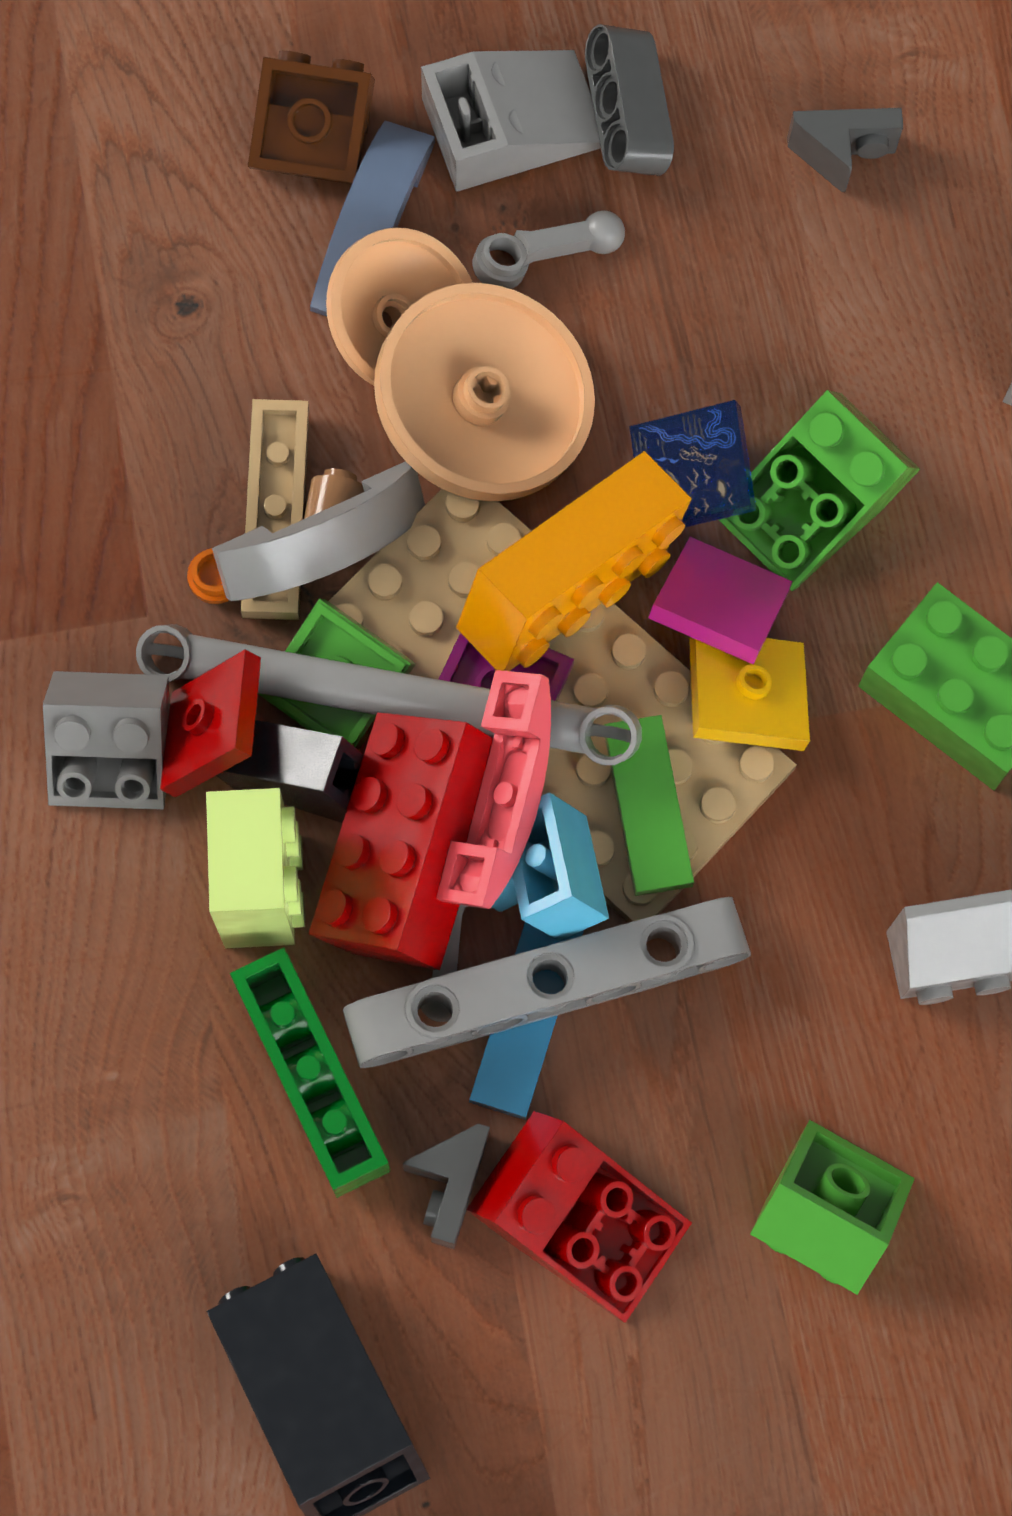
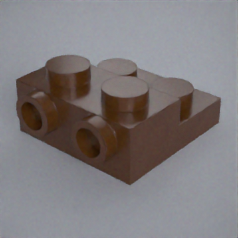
[248,50,375,185]

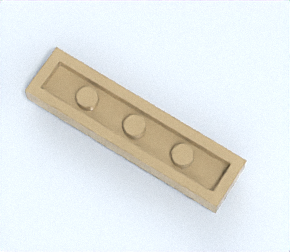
[241,399,310,620]

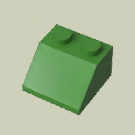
[750,1120,915,1295]

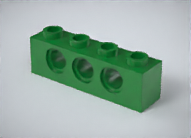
[230,947,391,1198]

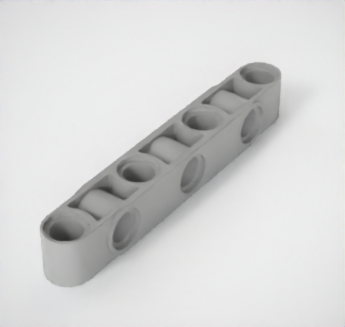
[343,897,751,1068]

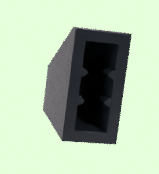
[216,720,364,823]

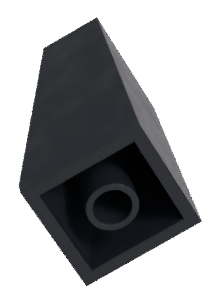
[206,1253,431,1516]

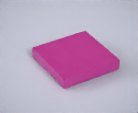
[648,537,793,665]

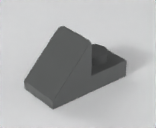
[787,108,903,192]
[403,1123,490,1249]

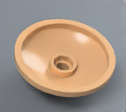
[326,228,473,386]

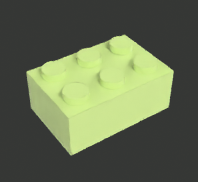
[206,788,305,948]

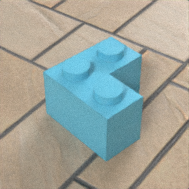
[492,792,609,941]

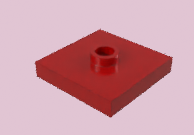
[160,649,261,798]

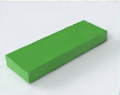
[604,715,694,896]

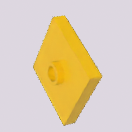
[689,637,810,751]

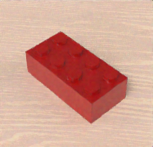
[308,712,493,971]

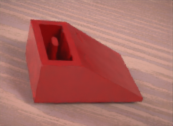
[466,1111,692,1323]

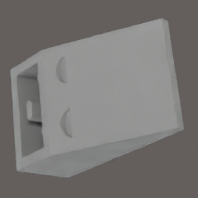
[421,50,601,192]

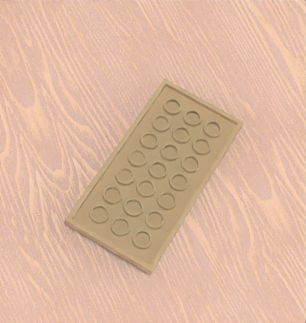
[328,489,797,923]

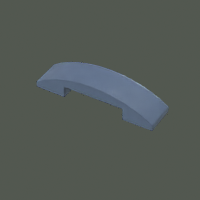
[310,120,435,316]

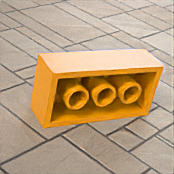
[456,451,692,671]

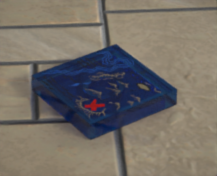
[629,400,756,527]

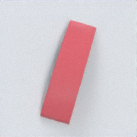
[436,670,551,909]

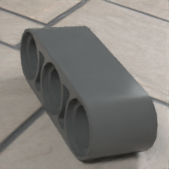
[585,24,674,176]

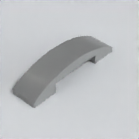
[212,461,425,601]

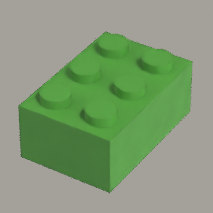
[858,582,1012,791]

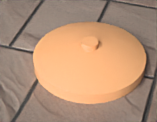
[374,283,595,501]

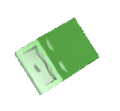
[713,390,920,592]

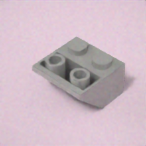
[43,671,170,810]

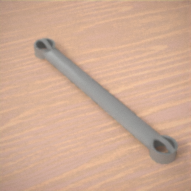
[136,624,642,765]

